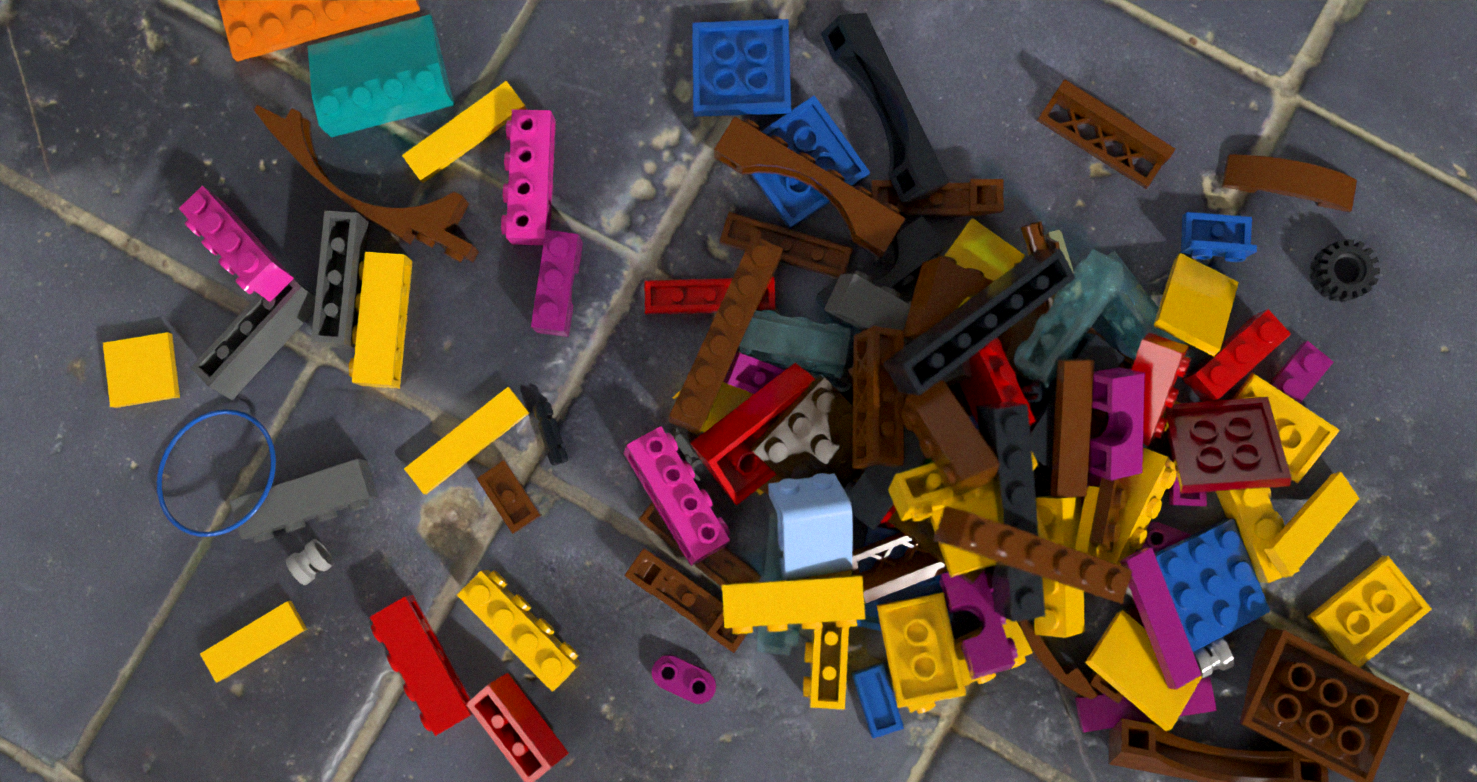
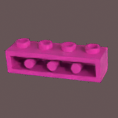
[501,109,556,245]
[179,185,294,302]
[624,426,730,566]

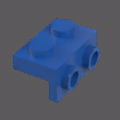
[1181,212,1257,262]

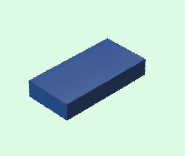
[851,662,905,739]

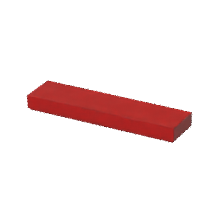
[644,277,775,315]

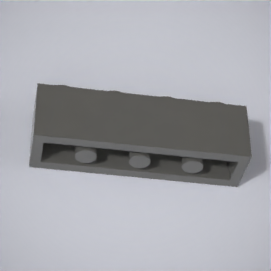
[311,210,369,349]
[824,271,912,347]
[190,277,316,400]
[230,459,378,543]

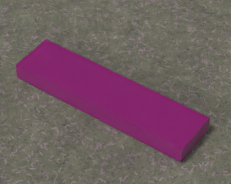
[1119,547,1202,690]
[1075,676,1217,733]

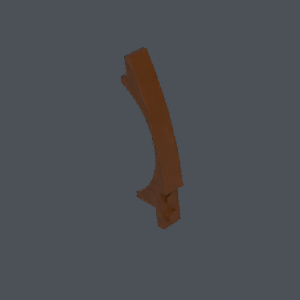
[254,105,479,263]

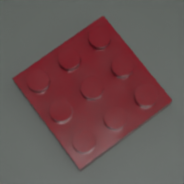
[1163,397,1292,494]

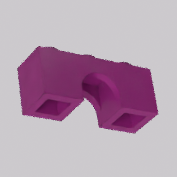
[531,230,583,337]
[1088,367,1144,480]
[939,570,1018,680]

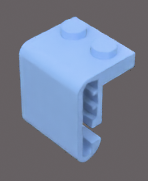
[768,473,852,581]

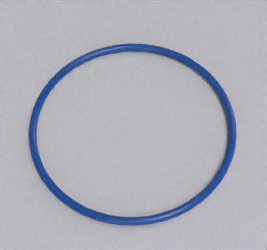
[157,409,276,537]

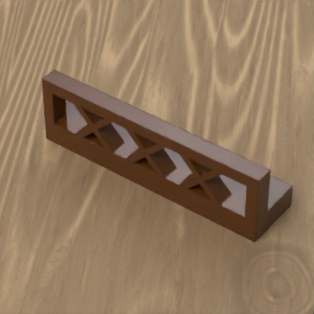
[1037,79,1176,189]
[853,326,904,469]
[852,532,948,603]

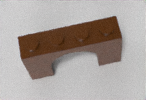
[903,256,1047,382]

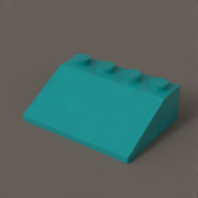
[308,14,455,137]

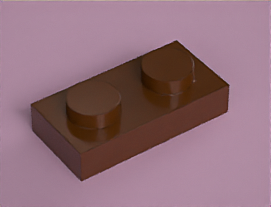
[476,460,542,534]
[1089,477,1127,552]

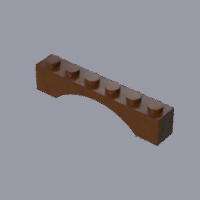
[714,116,905,259]
[669,236,783,436]
[933,506,1133,604]
[1108,718,1329,782]

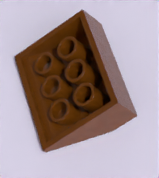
[1240,628,1410,782]

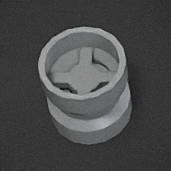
[285,539,334,585]
[1193,637,1234,679]

